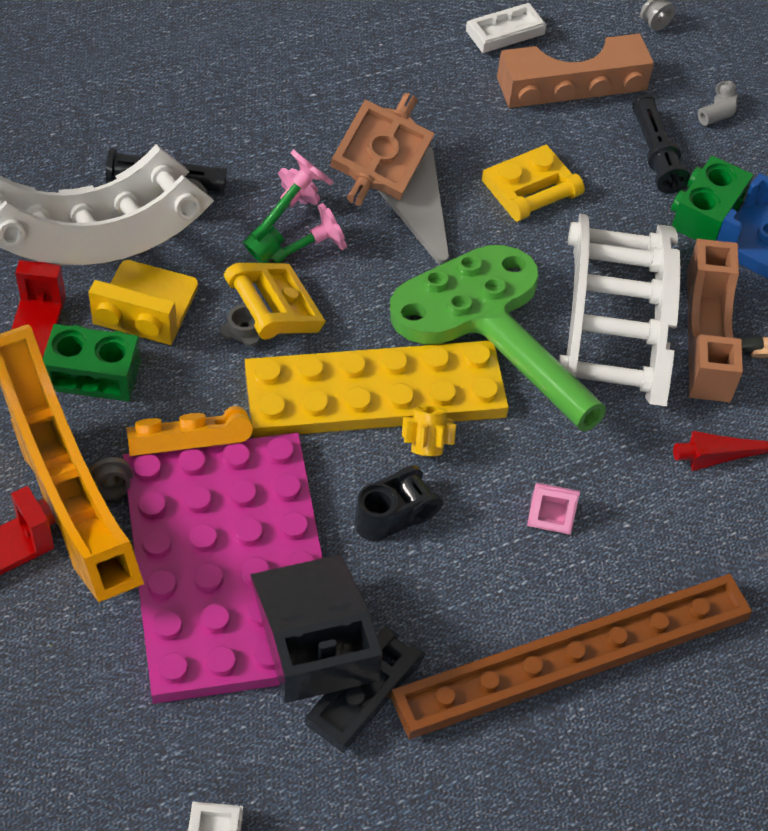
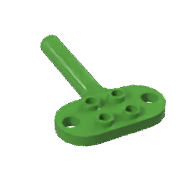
[390,245,606,431]

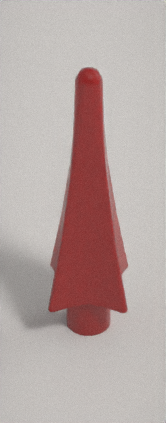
[673,431,768,471]

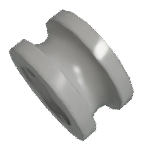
[640,0,676,31]

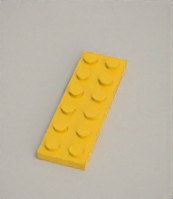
[245,341,509,438]

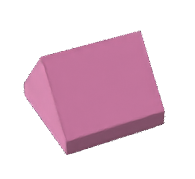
[527,482,580,535]

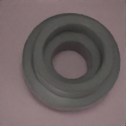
[89,457,133,500]

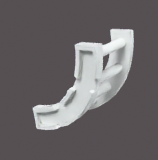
[0,144,214,265]
[558,214,680,406]

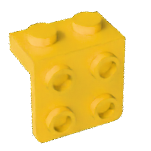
[88,260,198,345]

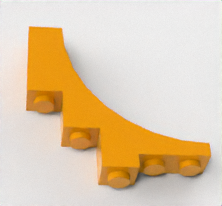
[0,324,144,602]

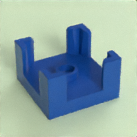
[716,173,768,279]

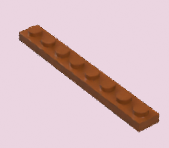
[391,573,752,740]

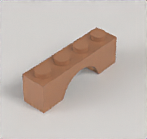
[497,33,654,108]
[687,239,743,402]

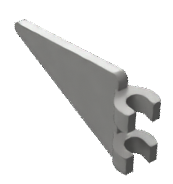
[378,147,449,265]

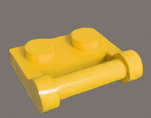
[482,144,585,222]
[224,263,326,340]

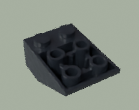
[250,554,383,703]

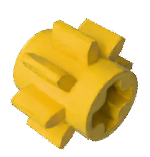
[402,405,457,456]

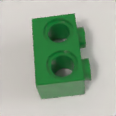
[671,155,754,241]
[43,324,141,402]

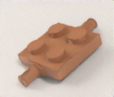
[330,93,435,206]

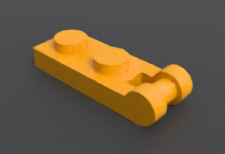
[126,406,253,456]

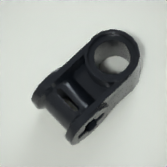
[354,465,443,541]

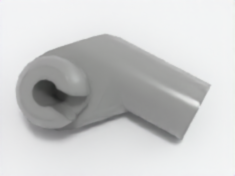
[698,81,739,126]

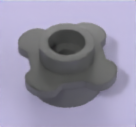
[220,304,259,347]

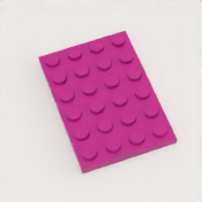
[123,433,322,704]

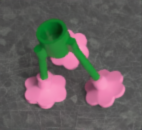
[242,149,347,263]

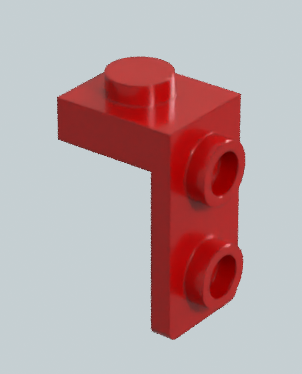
[11,260,66,359]
[0,486,56,575]

